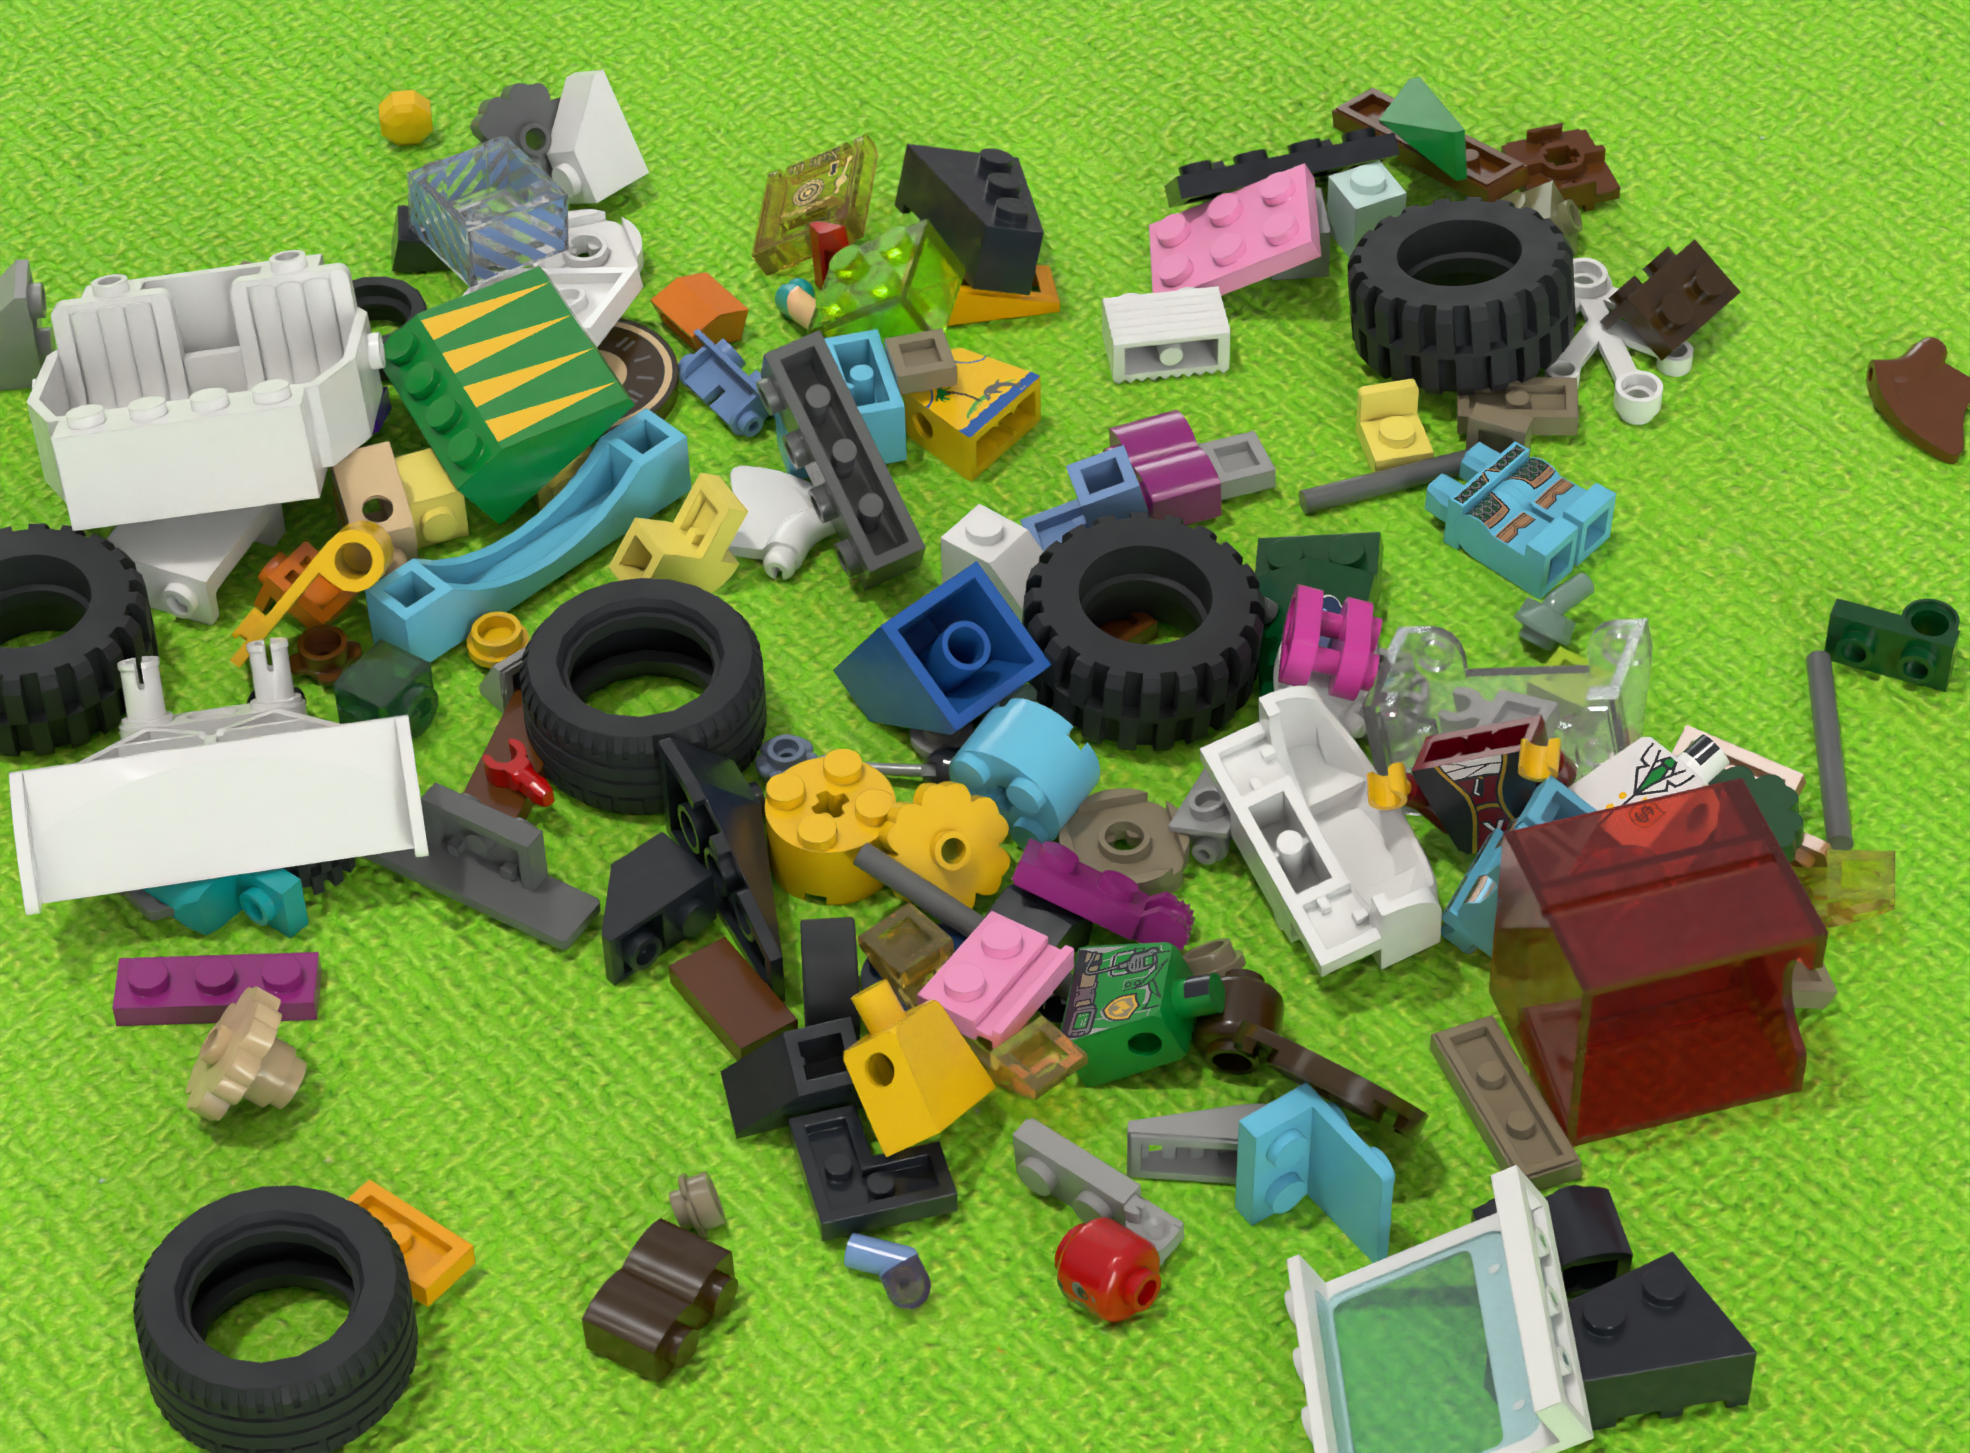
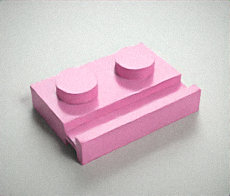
[917,911,1074,1052]

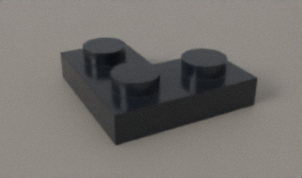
[788,1104,958,1241]

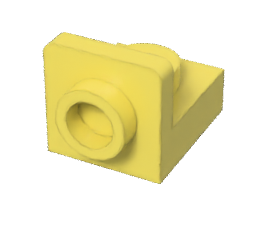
[1355,379,1434,473]

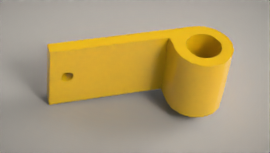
[230,520,394,668]

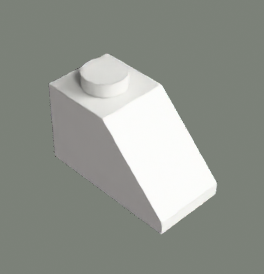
[546,70,649,204]
[941,504,1043,623]

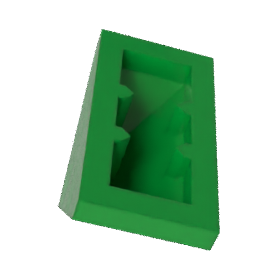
[1379,77,1467,181]

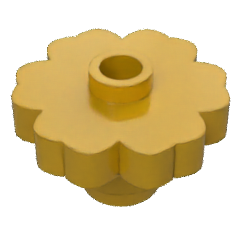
[878,781,1011,913]

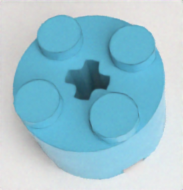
[949,698,1100,850]

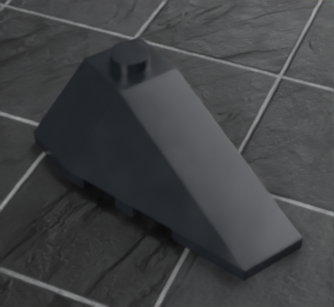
[658,737,786,1002]

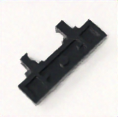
[1164,127,1400,208]

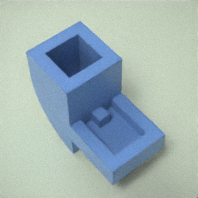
[1020,445,1149,552]

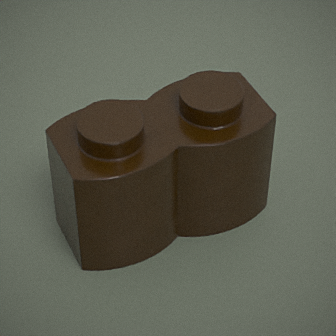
[582,1218,738,1383]

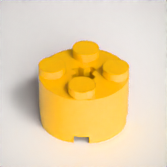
[765,749,896,905]

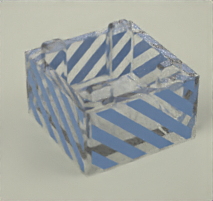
[407,136,569,288]

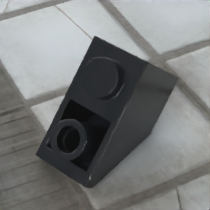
[601,832,717,986]
[720,1016,864,1139]

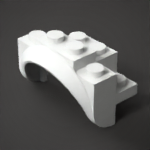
[1200,685,1442,977]

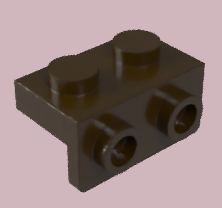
[1599,239,1741,361]

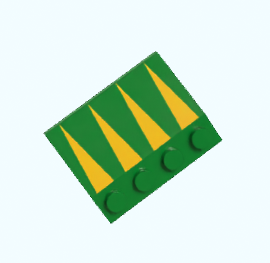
[382,266,635,525]

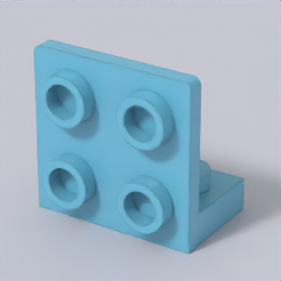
[1235,1082,1395,1263]

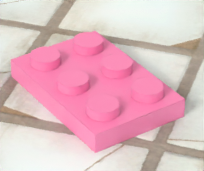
[1149,163,1321,296]

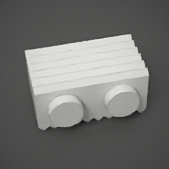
[1102,286,1230,384]

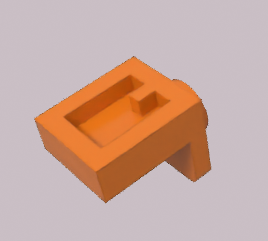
[253,541,360,629]

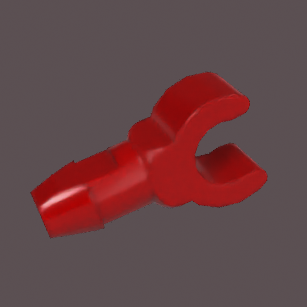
[482,738,555,807]

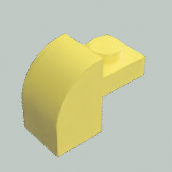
[608,473,748,593]

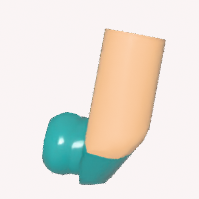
[775,278,843,338]

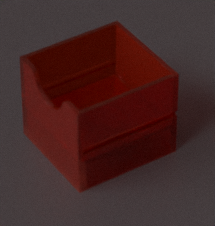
[1489,778,1829,1147]

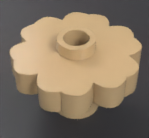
[185,986,307,1121]

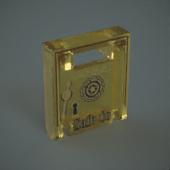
[752,134,878,276]

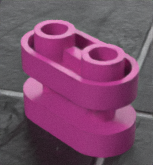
[1278,584,1382,701]

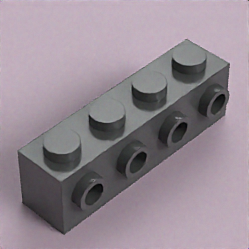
[756,330,926,591]

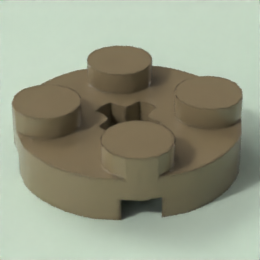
[1059,788,1190,896]

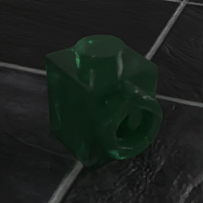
[333,639,438,739]

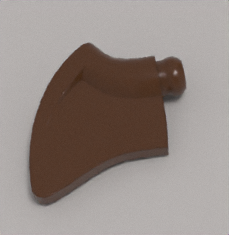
[1866,337,1970,464]

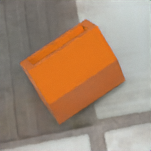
[650,272,749,352]

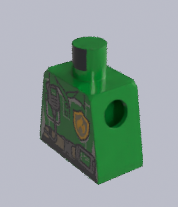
[1058,942,1225,1088]

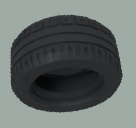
[519,578,767,815]
[133,1185,418,1453]

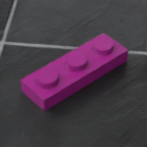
[112,952,322,1026]

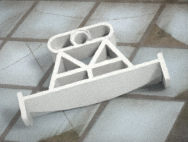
[9,637,429,916]

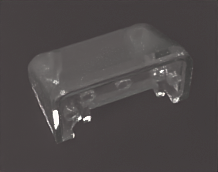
[1362,618,1653,816]

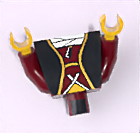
[1366,715,1577,854]

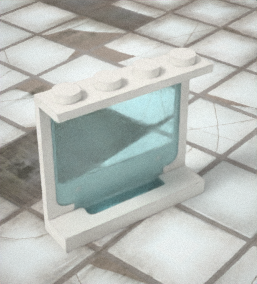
[1284,1165,1594,1453]

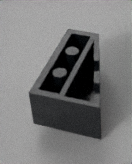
[1487,1251,1757,1431]

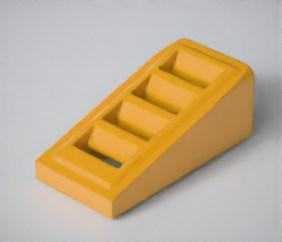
[935,258,1060,326]

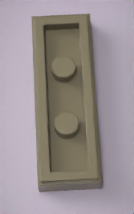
[1430,1015,1582,1191]

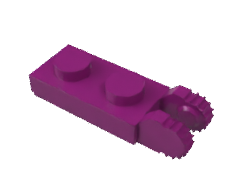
[1011,838,1195,951]

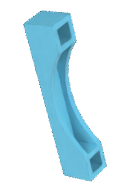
[365,408,691,674]

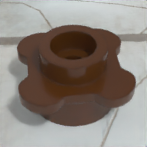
[289,625,362,686]

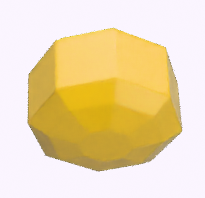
[378,90,433,146]

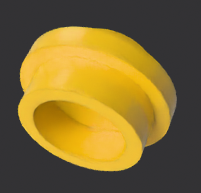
[467,611,529,668]

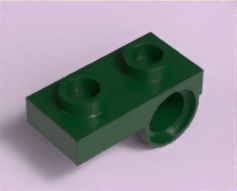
[1824,598,1960,692]

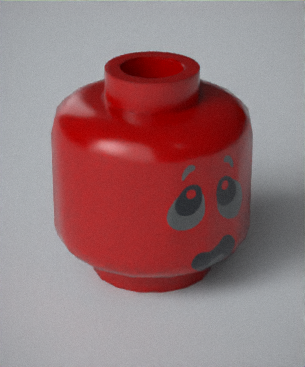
[1054,1217,1161,1323]

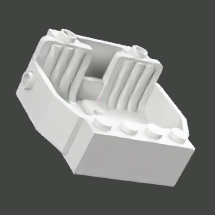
[27,250,386,531]

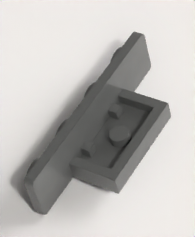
[361,782,601,950]

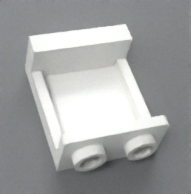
[106,503,286,625]

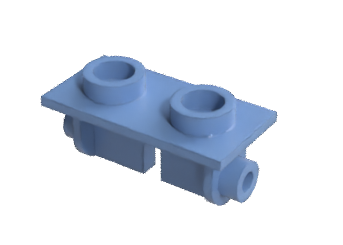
[678,329,775,437]

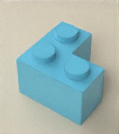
[775,329,907,479]

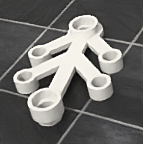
[1544,258,1694,425]

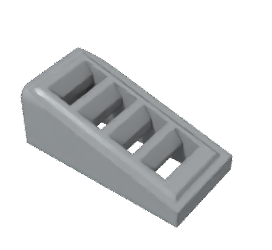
[1127,1104,1267,1184]

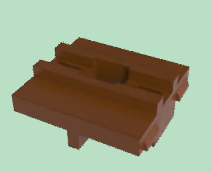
[1501,123,1621,212]

